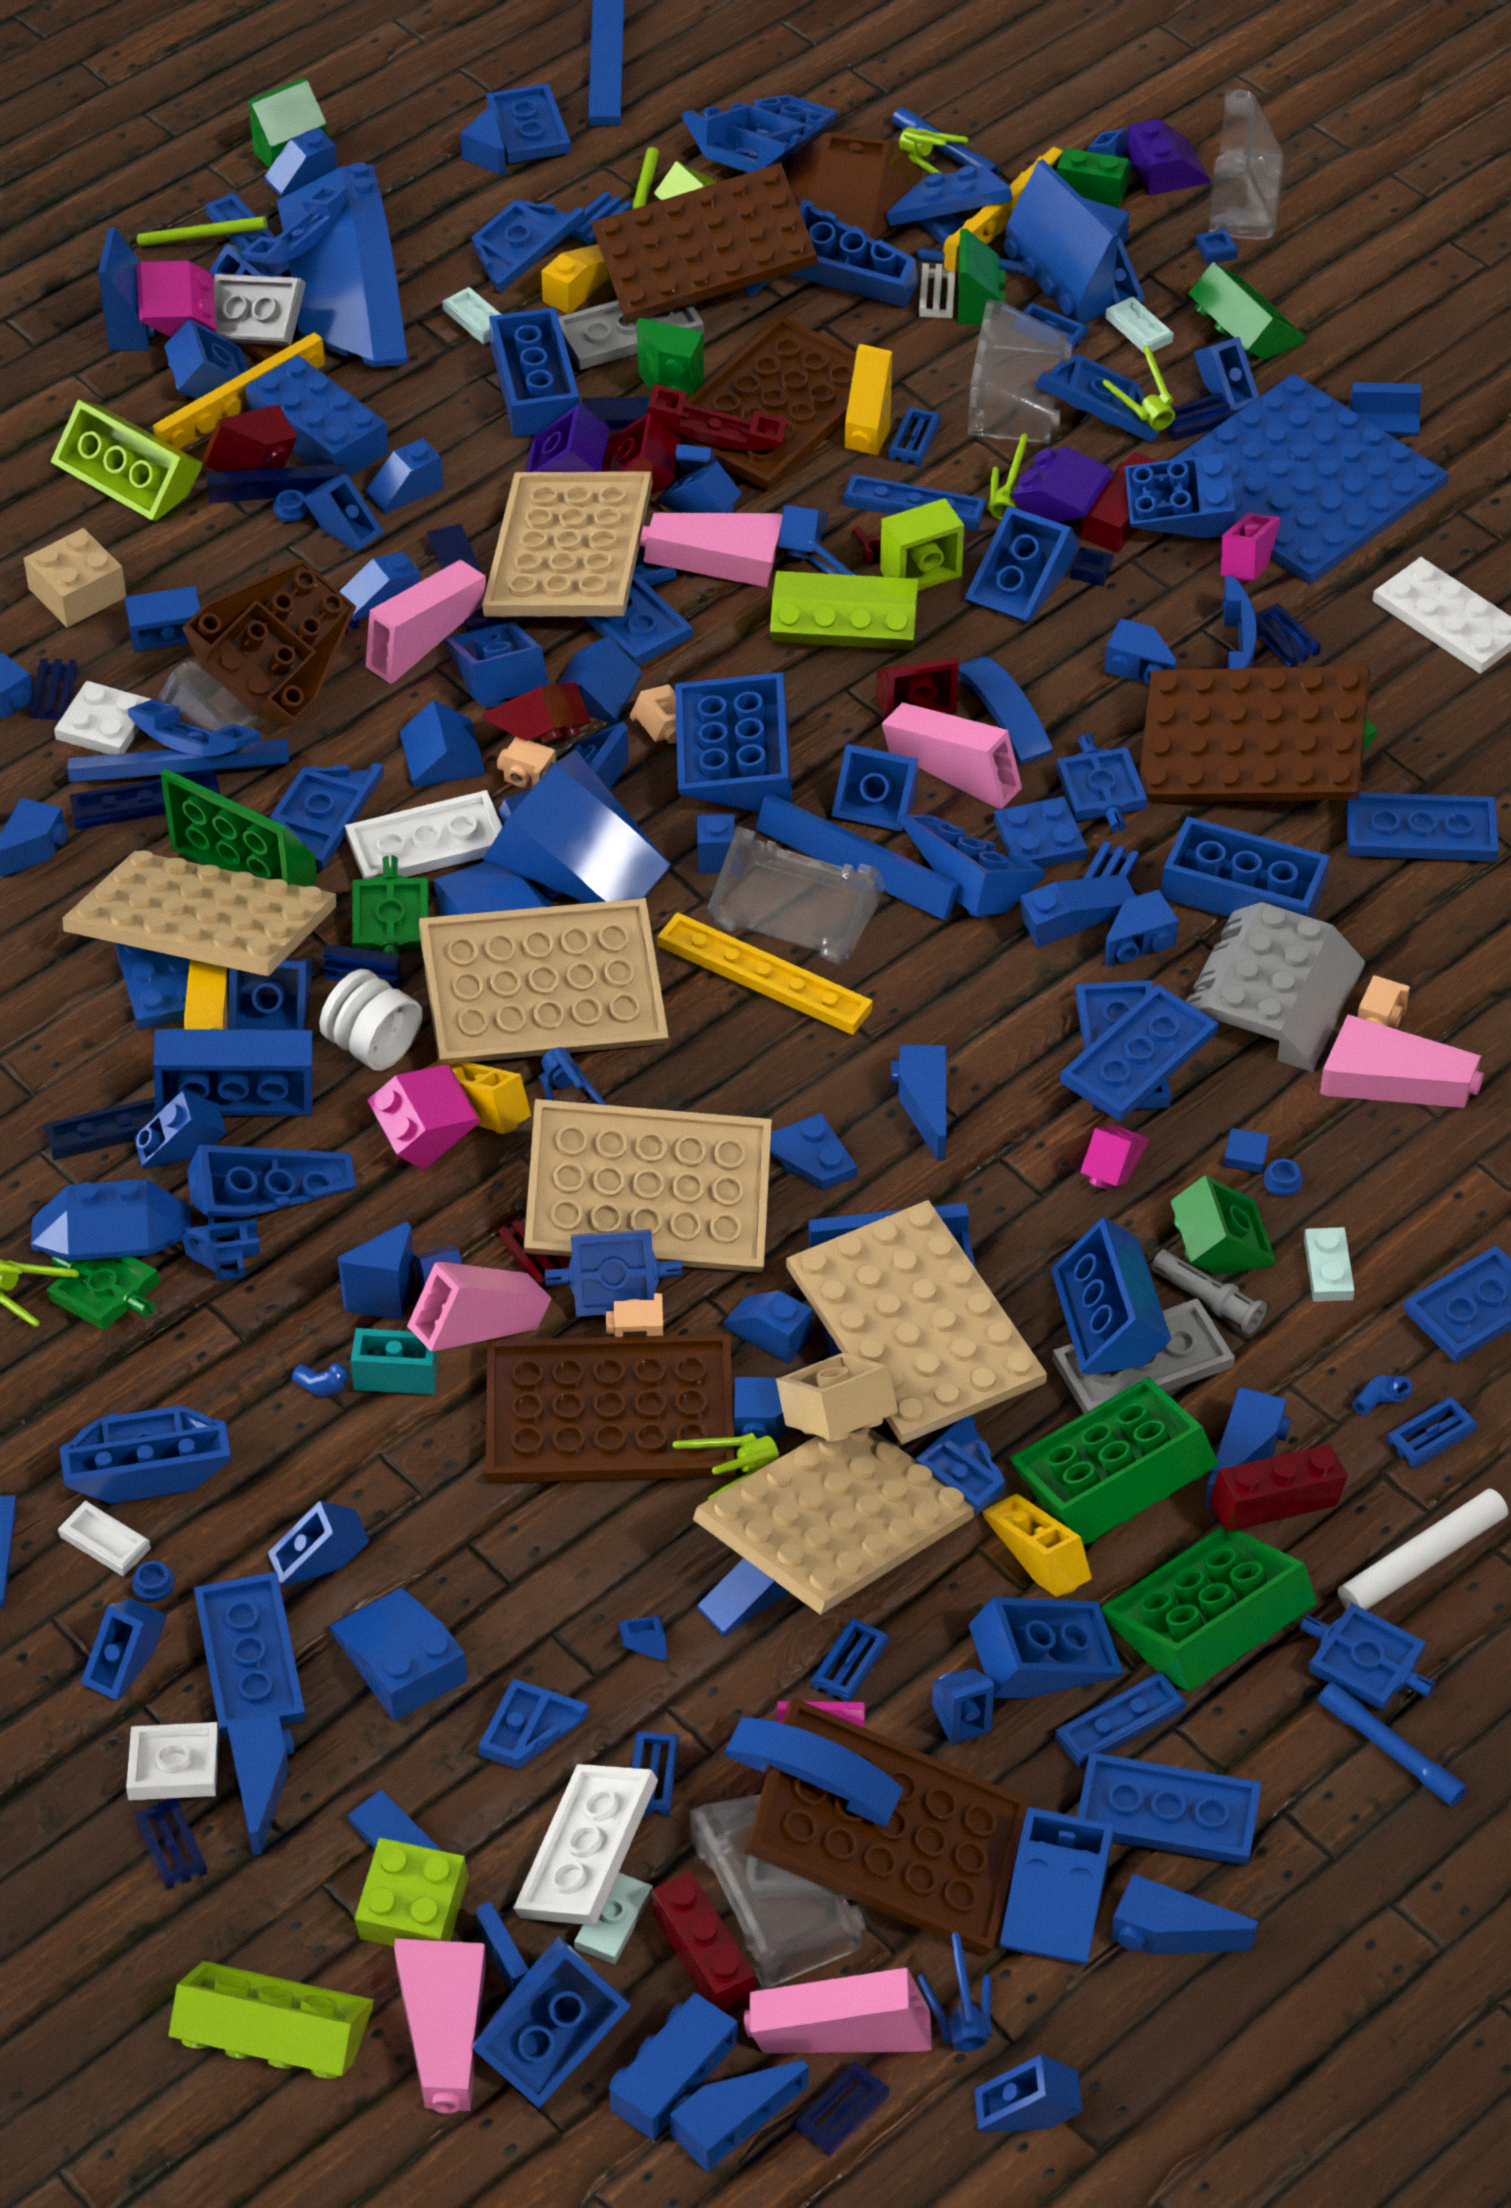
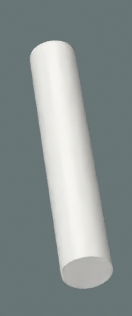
[1338,1488,1508,1610]

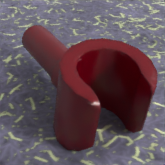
[853,527,881,563]

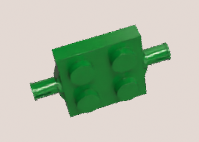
[352,855,429,972]
[46,1256,161,1331]

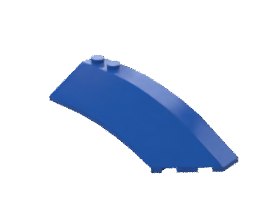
[277,163,408,367]

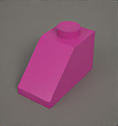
[1221,512,1280,583]
[1080,1125,1150,1190]

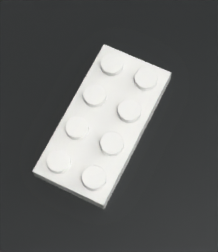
[1373,557,1511,674]
[345,790,502,879]
[513,1764,658,1925]

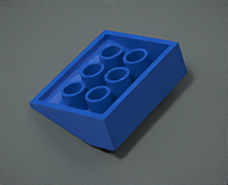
[1003,159,1119,324]
[675,672,793,812]

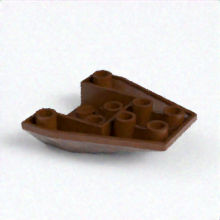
[788,132,922,241]
[182,559,356,725]

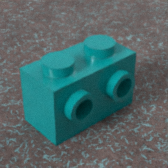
[351,1328,440,1395]

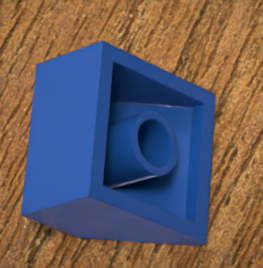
[164,318,249,399]
[228,957,312,1030]

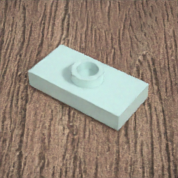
[442,287,501,344]
[1105,296,1174,354]
[574,1872,653,1965]

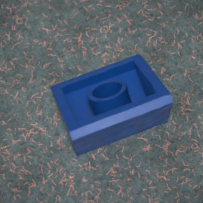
[558,636,642,724]
[400,700,485,788]
[570,721,629,790]
[831,744,919,831]
[338,1221,416,1320]

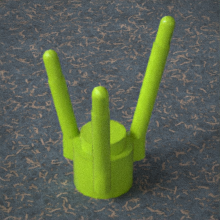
[899,127,969,175]
[1103,345,1175,431]
[987,433,1028,521]
[0,1259,79,1327]
[672,1433,779,1500]

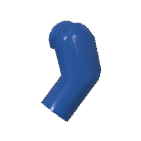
[291,1363,350,1398]
[1352,1375,1413,1416]

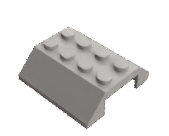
[1186,902,1365,1072]

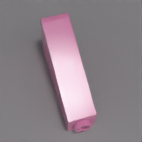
[639,513,783,588]
[366,560,486,684]
[882,702,1022,809]
[1320,1015,1484,1108]
[407,1262,552,1352]
[394,1939,486,2114]
[744,1968,932,2053]

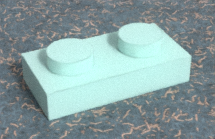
[1304,1227,1354,1302]

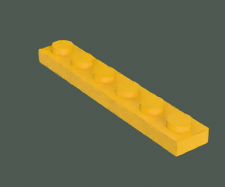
[943,147,1063,273]
[153,332,325,449]
[657,912,873,1035]

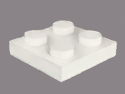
[54,681,151,755]
[126,1722,219,1800]

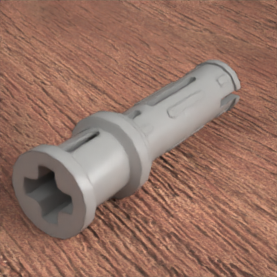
[1151,1249,1267,1334]

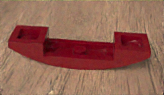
[647,383,787,450]

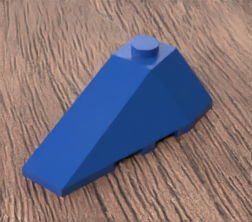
[900,814,1045,918]
[187,1144,356,1217]

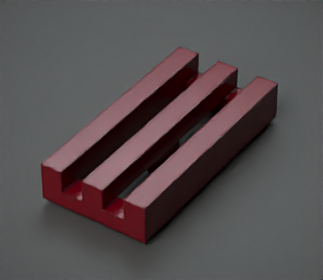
[498,1220,569,1289]

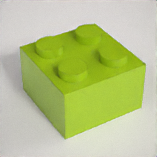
[880,498,964,591]
[354,1838,469,1947]

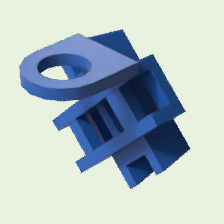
[183,1216,260,1281]

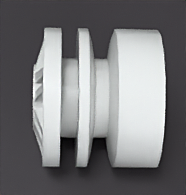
[319,969,423,1071]

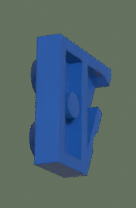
[770,1113,857,1191]
[915,1415,1005,1515]
[478,1678,589,1769]

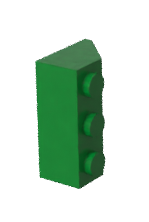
[1188,262,1307,360]

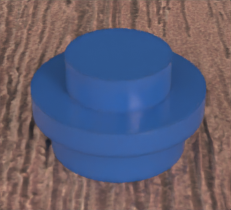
[273,490,309,522]
[1263,1159,1303,1196]
[132,1561,175,1602]

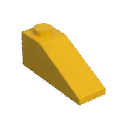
[541,244,610,314]
[845,344,892,456]
[184,959,229,1030]
[424,1061,531,1134]
[982,1493,1092,1597]

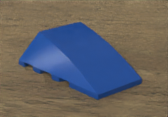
[682,94,838,173]
[483,750,671,904]
[433,862,555,916]

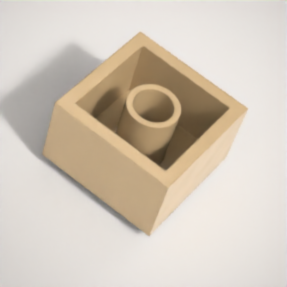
[24,528,127,628]
[776,1353,898,1442]

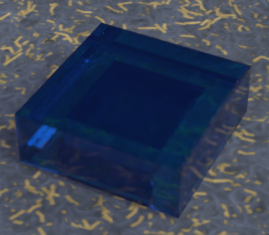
[1070,547,1114,586]

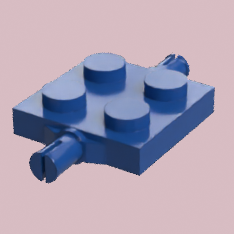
[1056,733,1147,833]
[545,1229,683,1317]
[1299,1603,1436,1712]

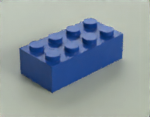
[489,307,580,437]
[245,355,389,480]
[1161,816,1330,918]
[153,1028,312,1116]

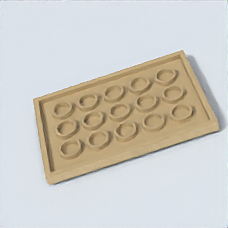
[482,471,653,617]
[63,850,336,976]
[418,898,669,1065]
[523,1099,772,1273]
[786,1200,1047,1444]
[693,1428,975,1615]

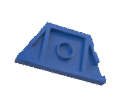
[887,166,1013,226]
[471,199,585,293]
[1035,354,1159,443]
[270,763,384,871]

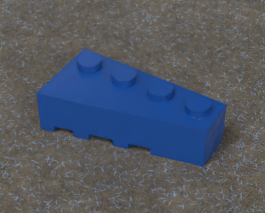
[787,198,918,308]

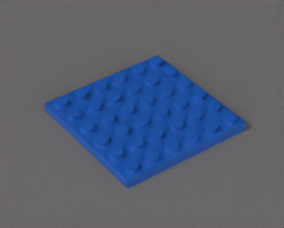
[1171,373,1449,585]

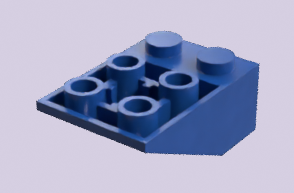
[1125,452,1238,538]
[1000,1807,1115,1965]

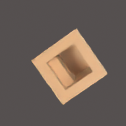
[629,684,677,744]
[497,737,556,790]
[1357,975,1410,1029]
[606,1293,663,1337]

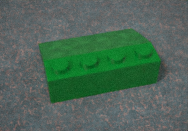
[160,768,318,887]
[1009,1376,1219,1546]
[1101,1526,1317,1692]

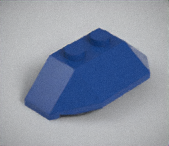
[31,1179,192,1261]
[60,1405,231,1504]

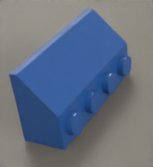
[1051,1217,1172,1375]

